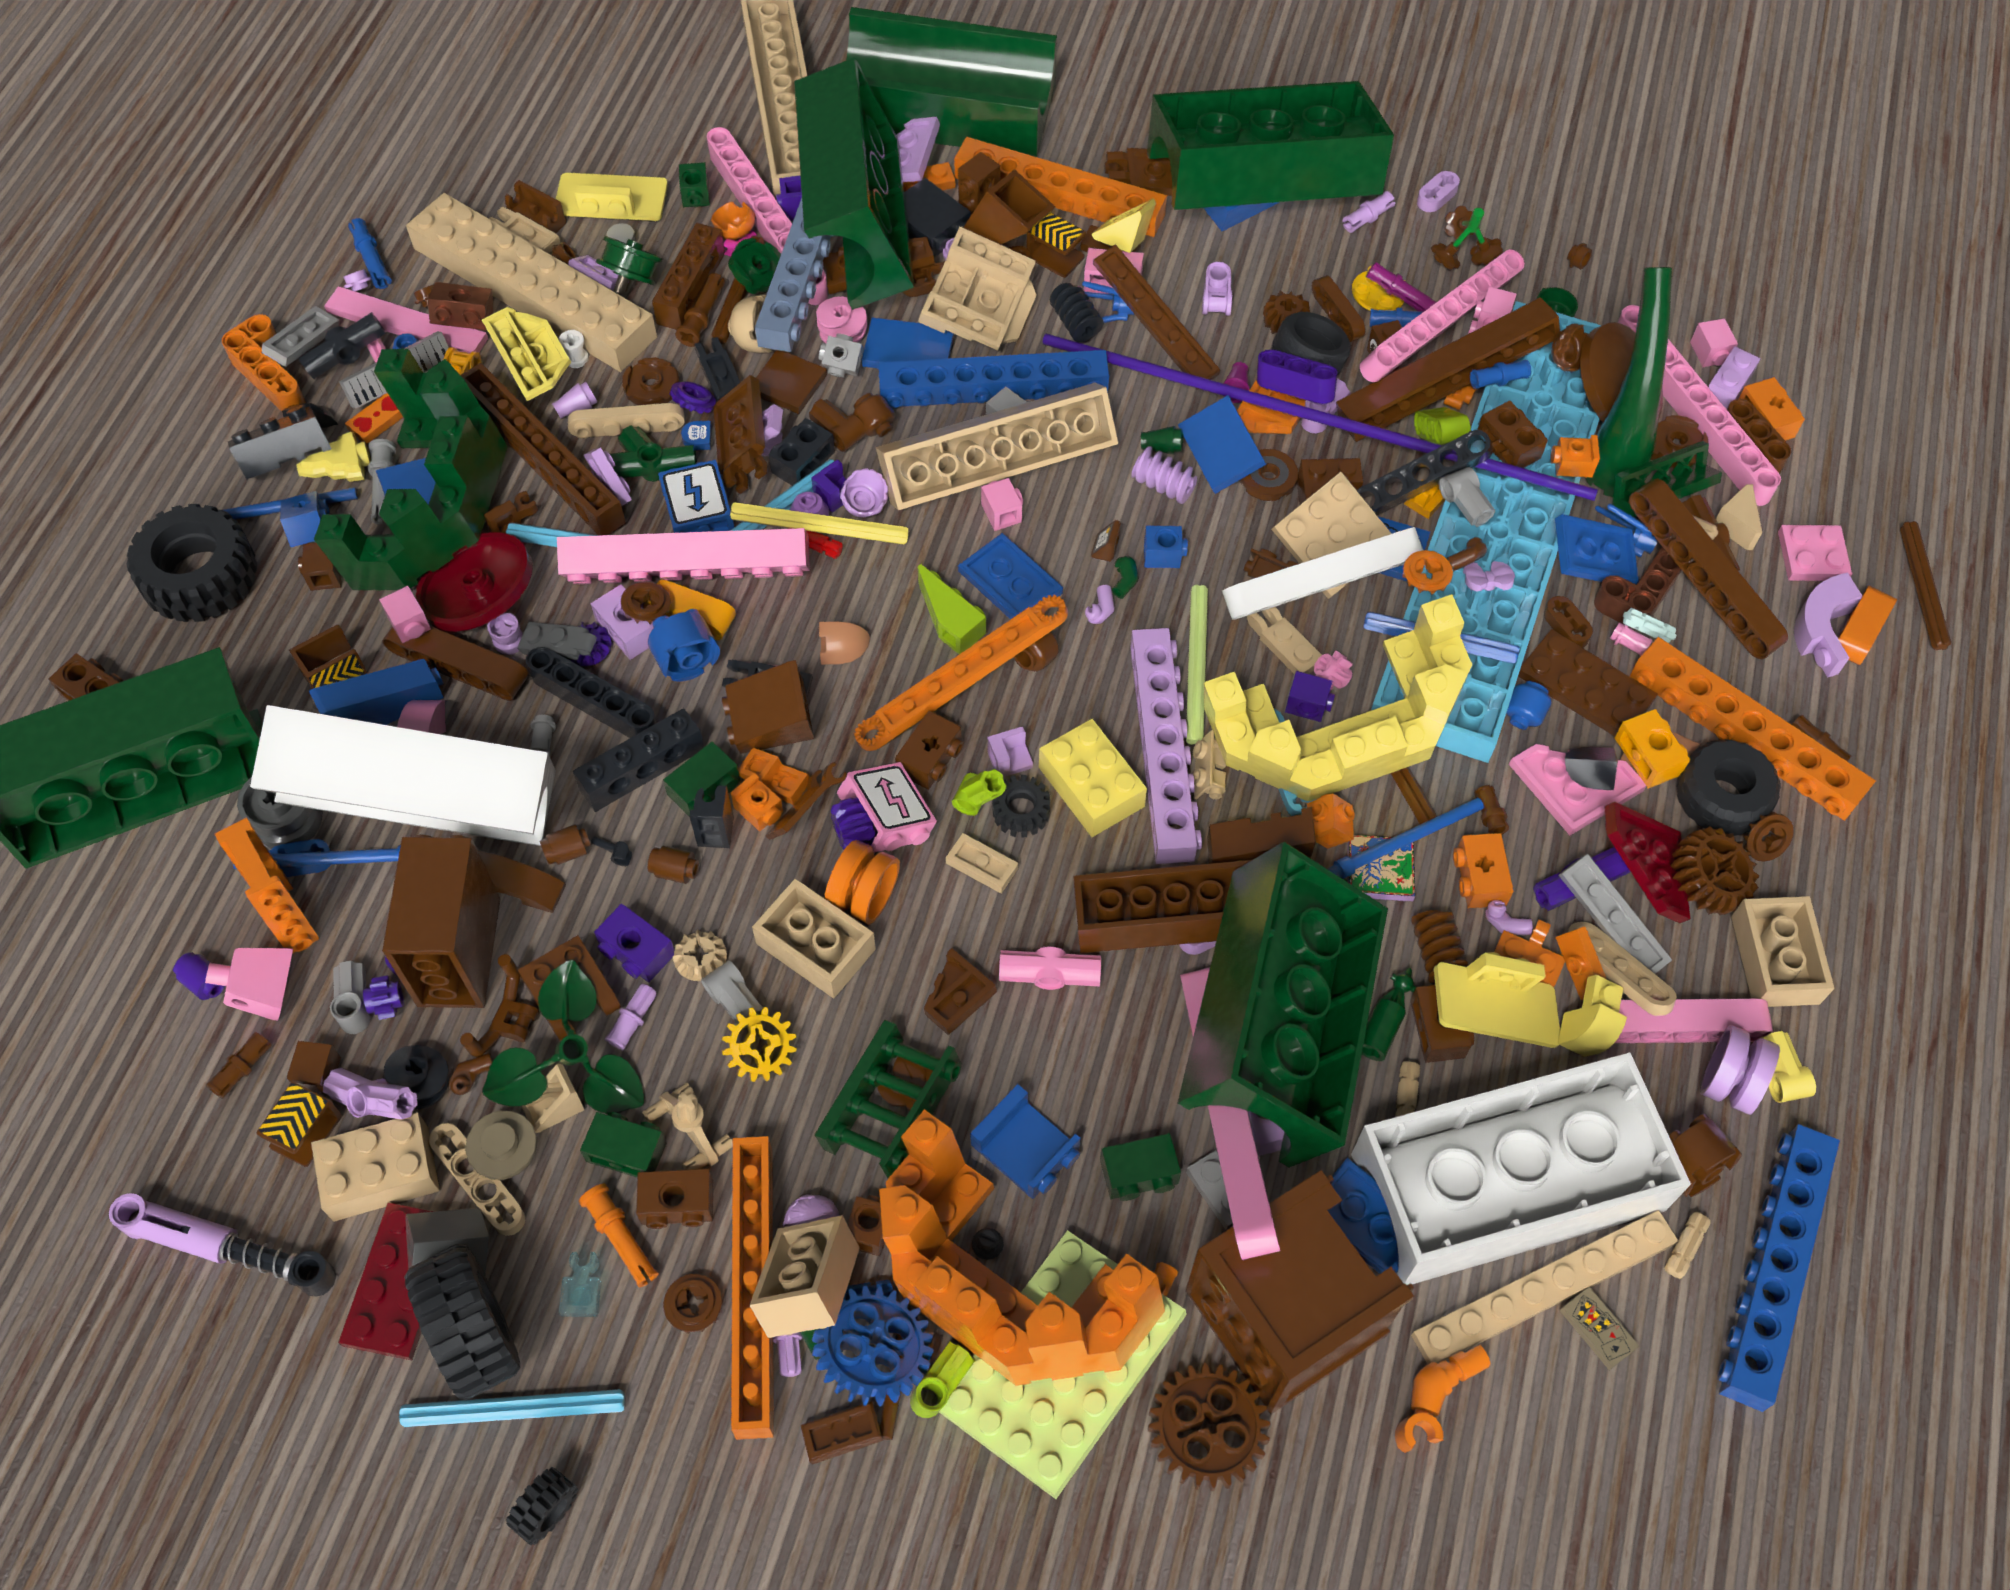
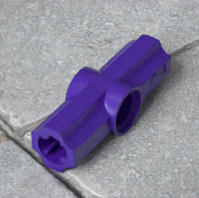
[1533,847,1630,911]

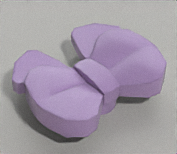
[1463,561,1515,592]

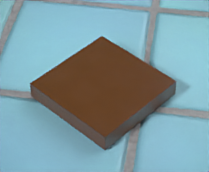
[756,350,827,414]

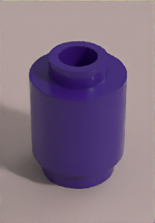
[173,952,225,1000]

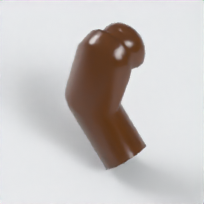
[1447,537,1487,571]
[449,1053,493,1095]

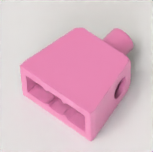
[205,948,293,1021]

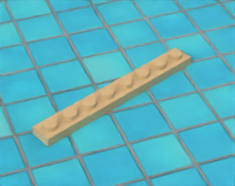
[1411,1210,1679,1364]

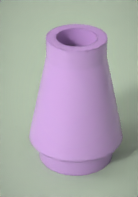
[552,382,597,419]

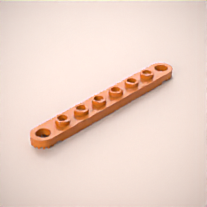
[854,595,1068,751]

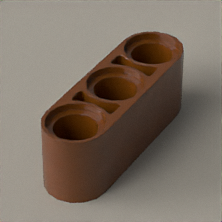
[1727,399,1791,474]

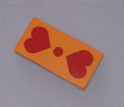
[345,393,403,445]

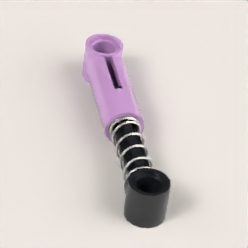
[109,1193,336,1297]

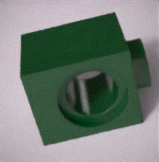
[679,162,710,208]

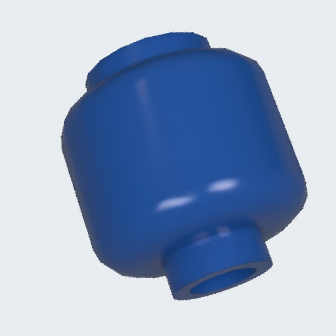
[1506,681,1552,730]

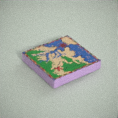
[1347,835,1415,901]

